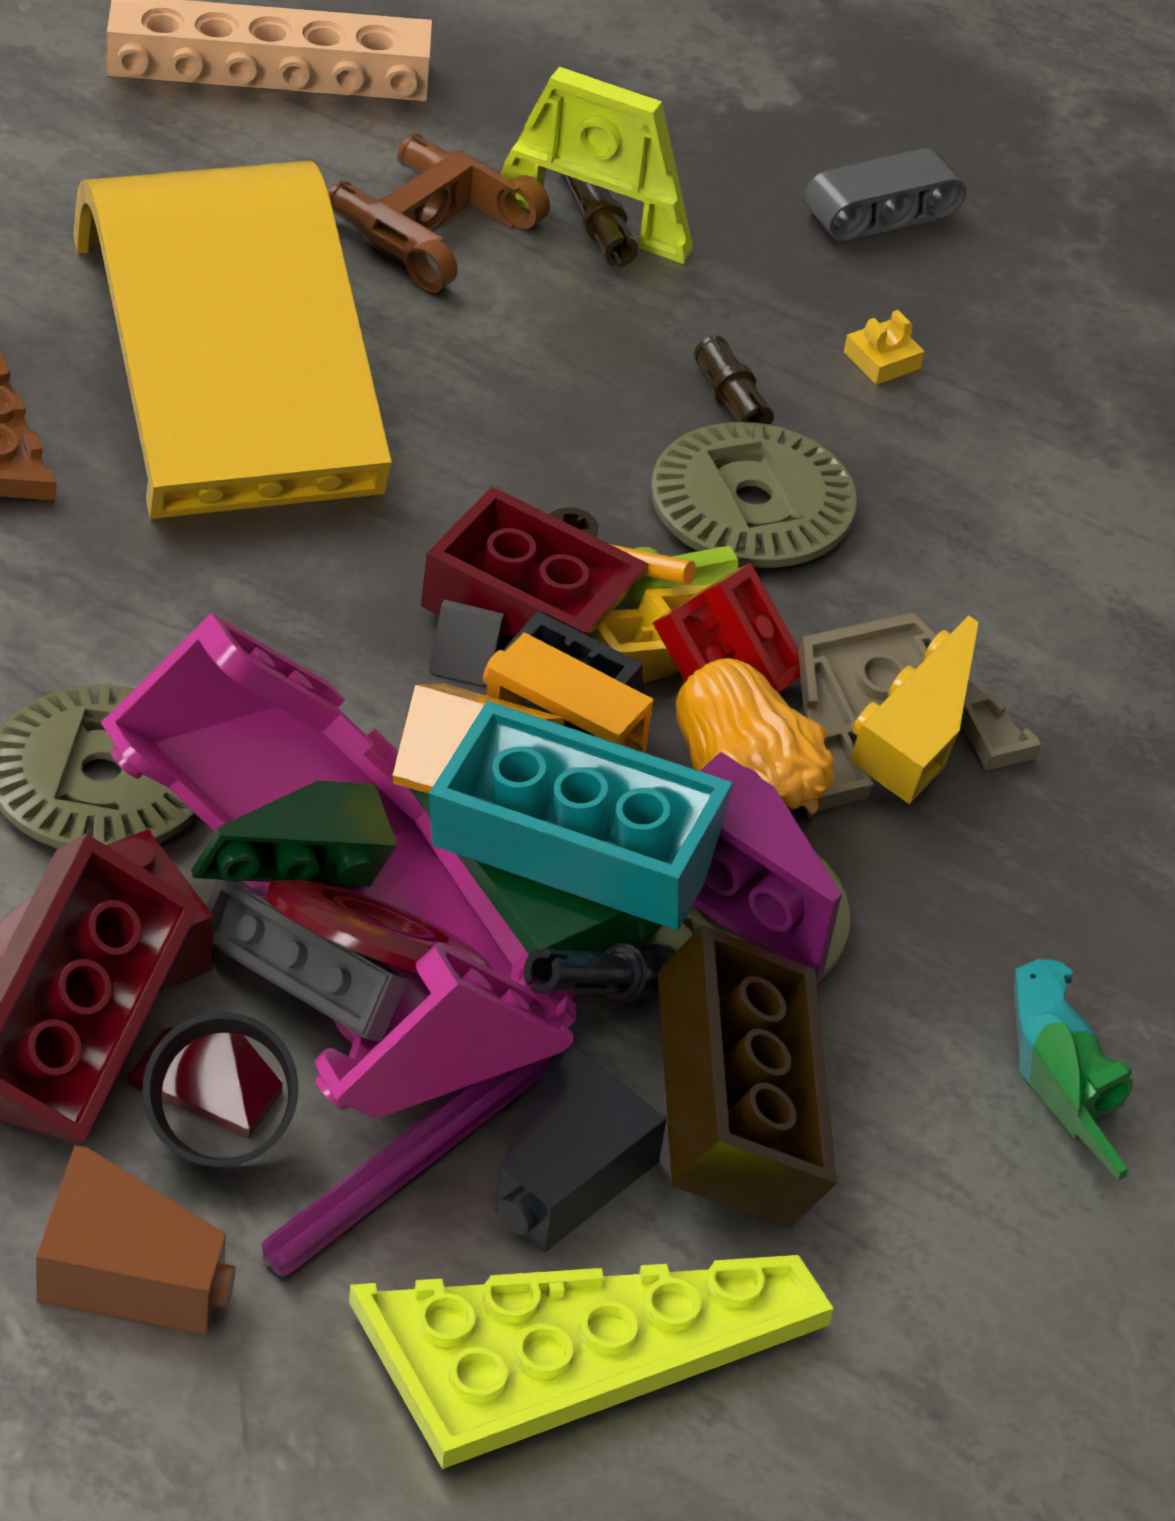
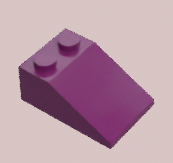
[692,752,842,985]

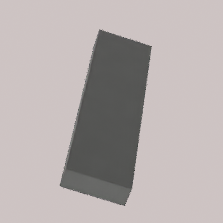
[206,880,409,1042]

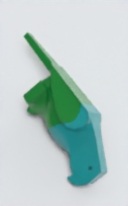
[1013,959,1133,1181]

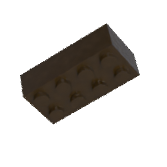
[658,925,837,1229]

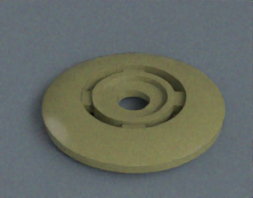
[651,422,857,568]
[0,685,198,849]

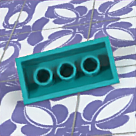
[429,700,733,930]

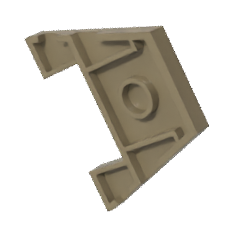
[798,612,1041,811]

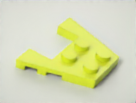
[500,67,693,264]

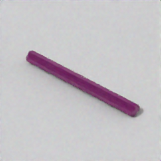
[261,1057,550,1276]

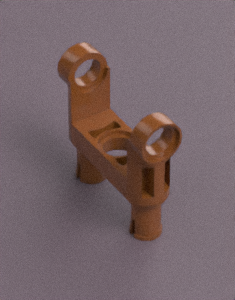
[328,133,550,293]

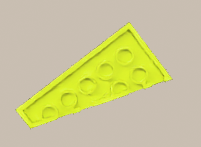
[349,1255,834,1469]

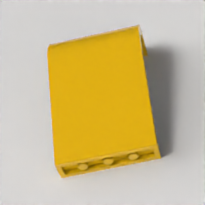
[73,160,392,519]

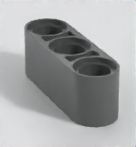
[804,148,966,241]

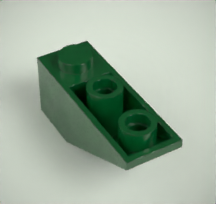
[191,780,398,888]

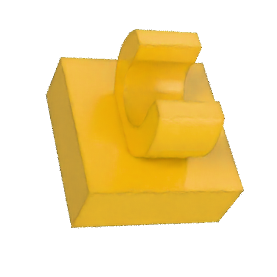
[844,310,925,385]

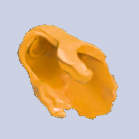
[676,658,834,819]

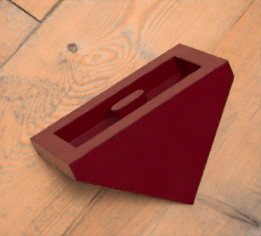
[127,1025,283,1139]

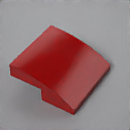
[652,562,800,693]

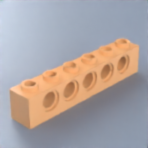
[106,0,432,101]

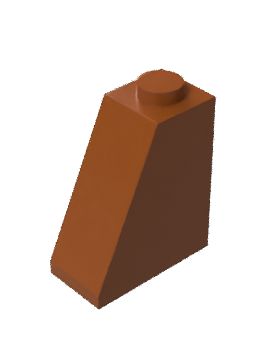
[36,1145,236,1335]

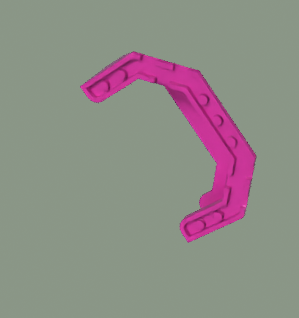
[101,612,577,1119]

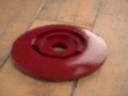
[265,880,492,974]

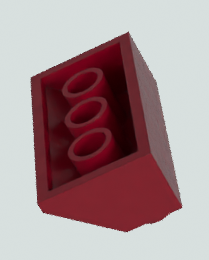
[0,833,202,1145]

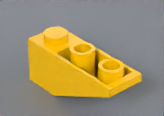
[849,615,979,804]

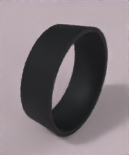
[143,1012,299,1167]

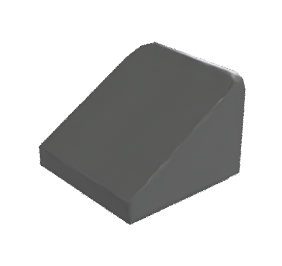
[429,600,504,687]

